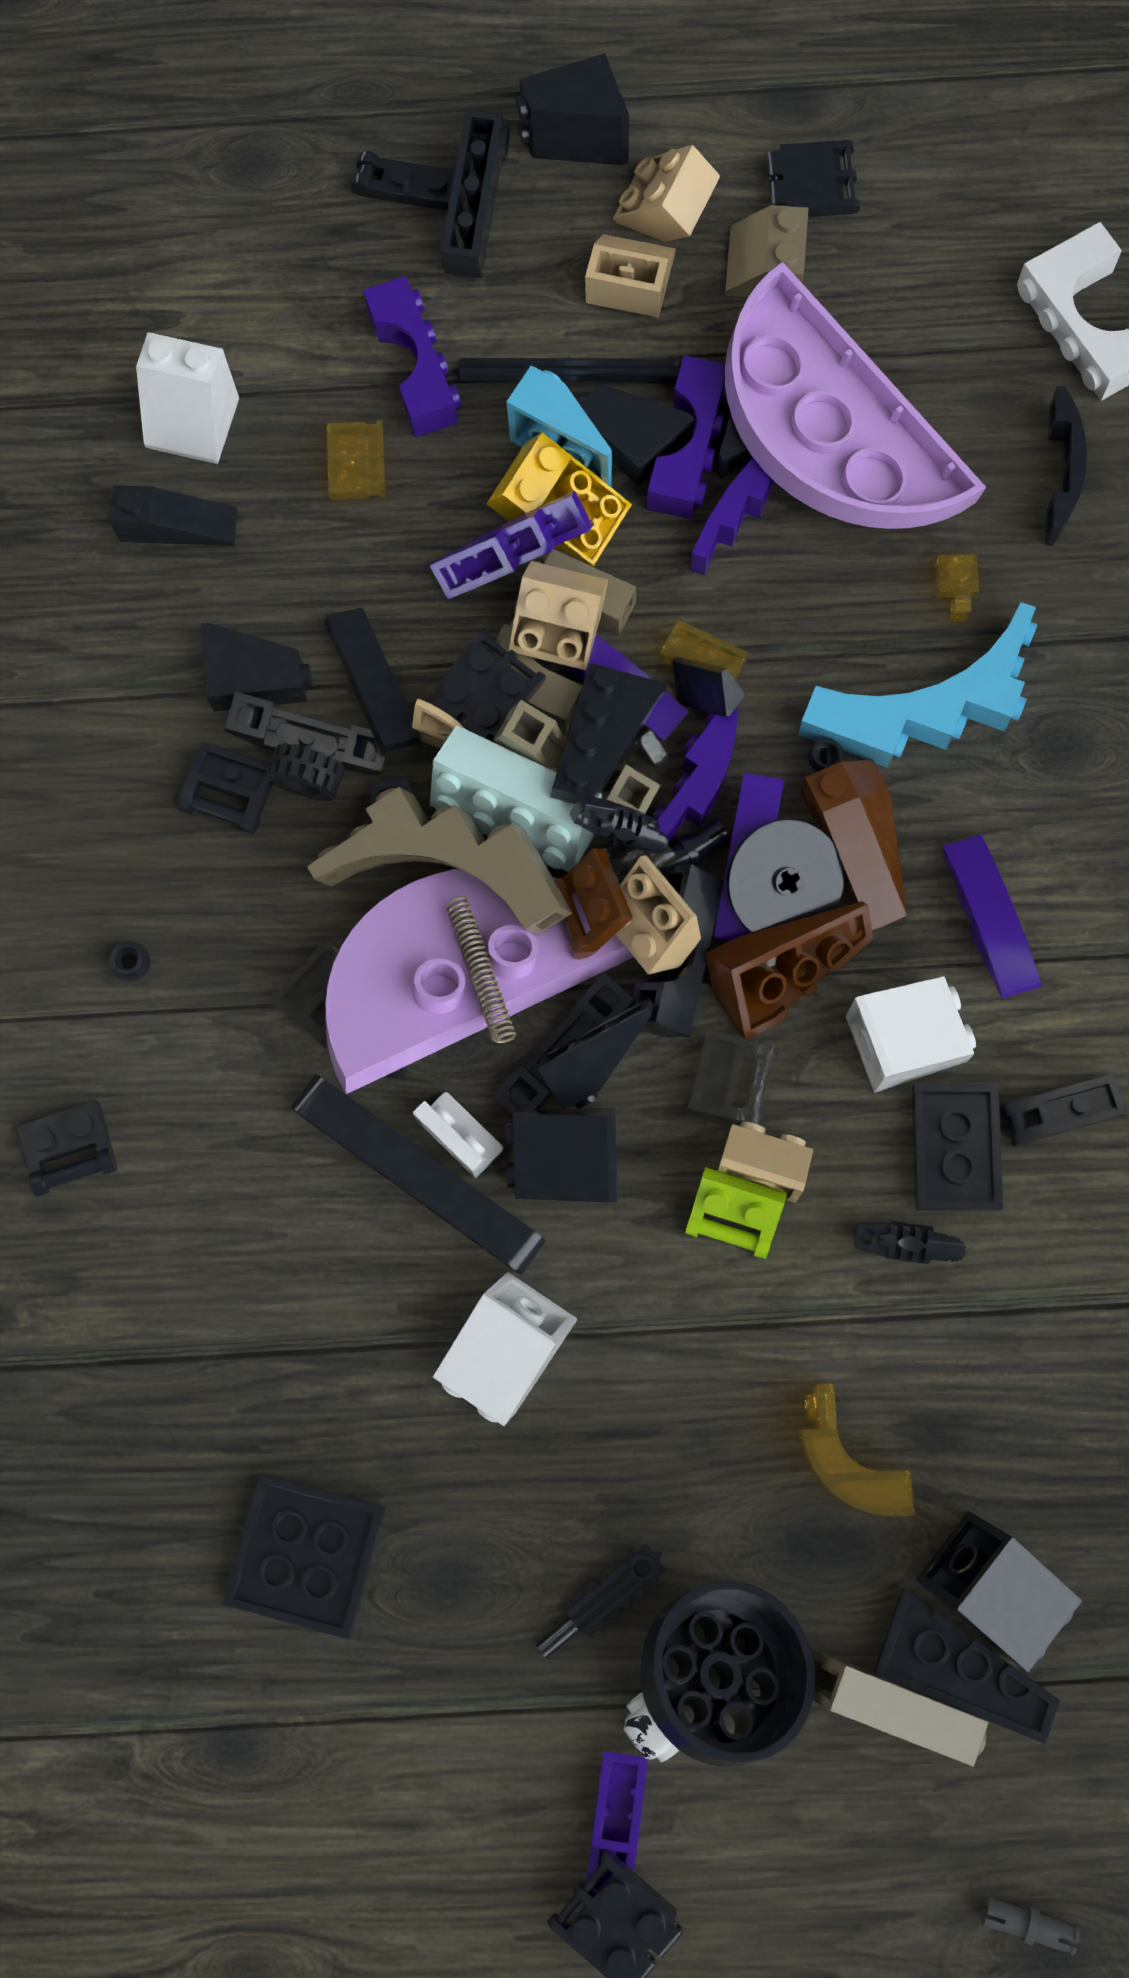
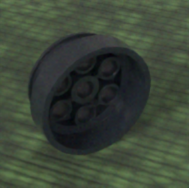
[641,1580,815,1767]

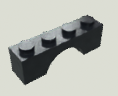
[630,864,724,1037]

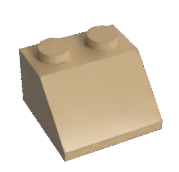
[718,1122,814,1203]

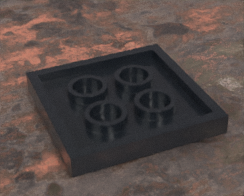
[222,1473,386,1640]

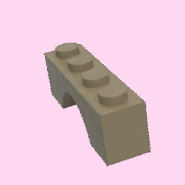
[493,700,661,814]

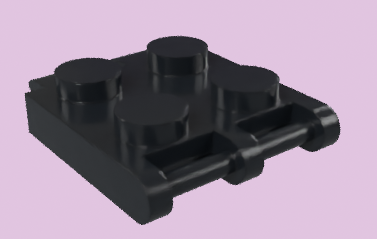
[767,140,860,217]
[432,628,547,740]
[547,1850,683,1978]

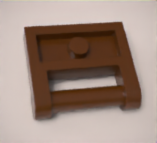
[554,848,633,960]

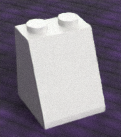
[136,332,239,464]
[846,976,976,1093]
[433,1272,577,1426]

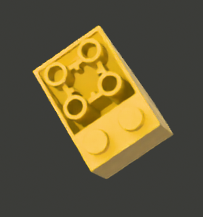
[487,432,632,567]

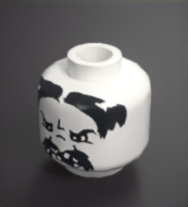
[623,1692,690,1763]

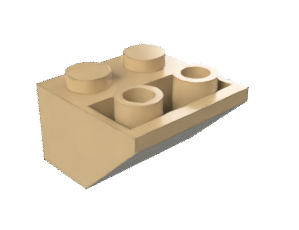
[613,145,720,242]
[585,234,676,318]
[508,561,608,670]
[616,855,701,975]

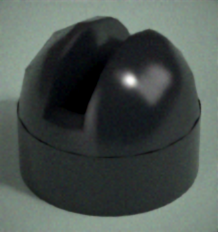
[808,738,843,772]

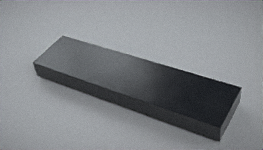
[324,608,421,753]

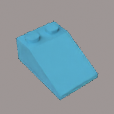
[506,365,612,488]

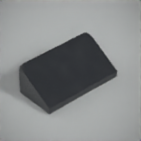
[672,657,745,717]

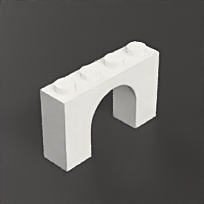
[1017,222,1129,401]

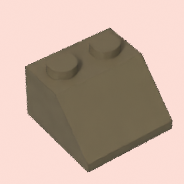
[725,205,808,297]

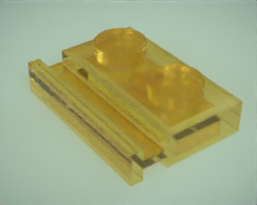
[327,421,386,500]

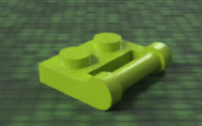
[685,1167,787,1260]

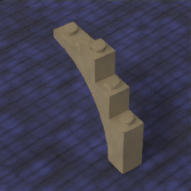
[307,787,573,935]

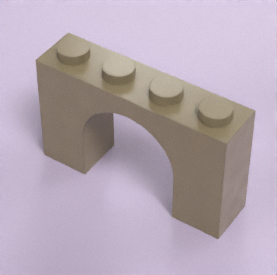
[494,549,636,734]

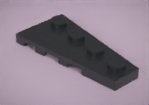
[873,1587,1060,1744]

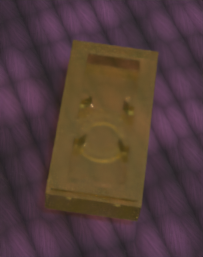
[660,619,749,681]

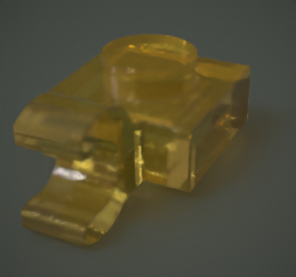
[935,554,979,622]

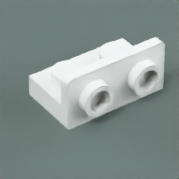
[413,1092,503,1179]

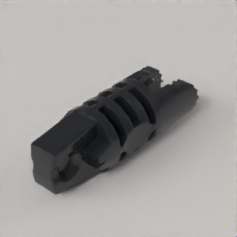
[570,795,669,854]
[854,1221,967,1264]

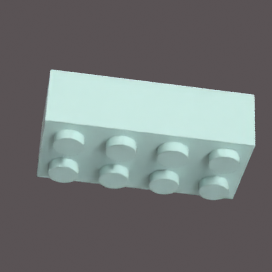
[430,725,603,872]

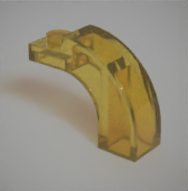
[798,1383,914,1516]

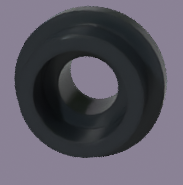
[109,941,151,982]

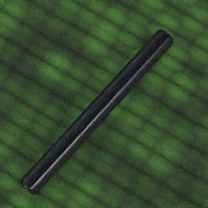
[458,358,682,382]

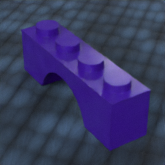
[363,276,461,437]
[647,355,728,520]

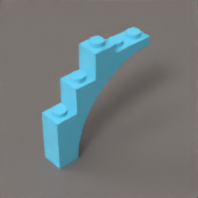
[798,602,1038,768]

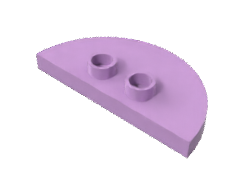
[725,262,986,529]
[326,869,634,1094]

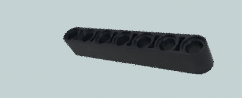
[290,1074,546,1275]

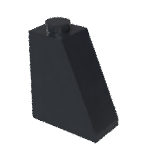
[577,384,694,486]
[201,623,313,712]

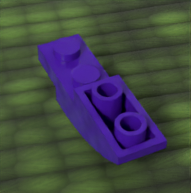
[652,707,738,843]

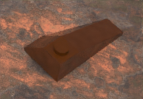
[801,760,907,932]
[705,901,873,1040]

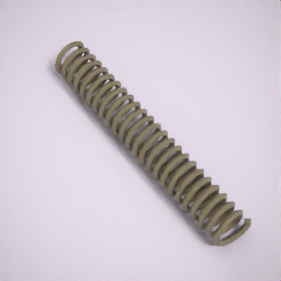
[446,896,516,1043]

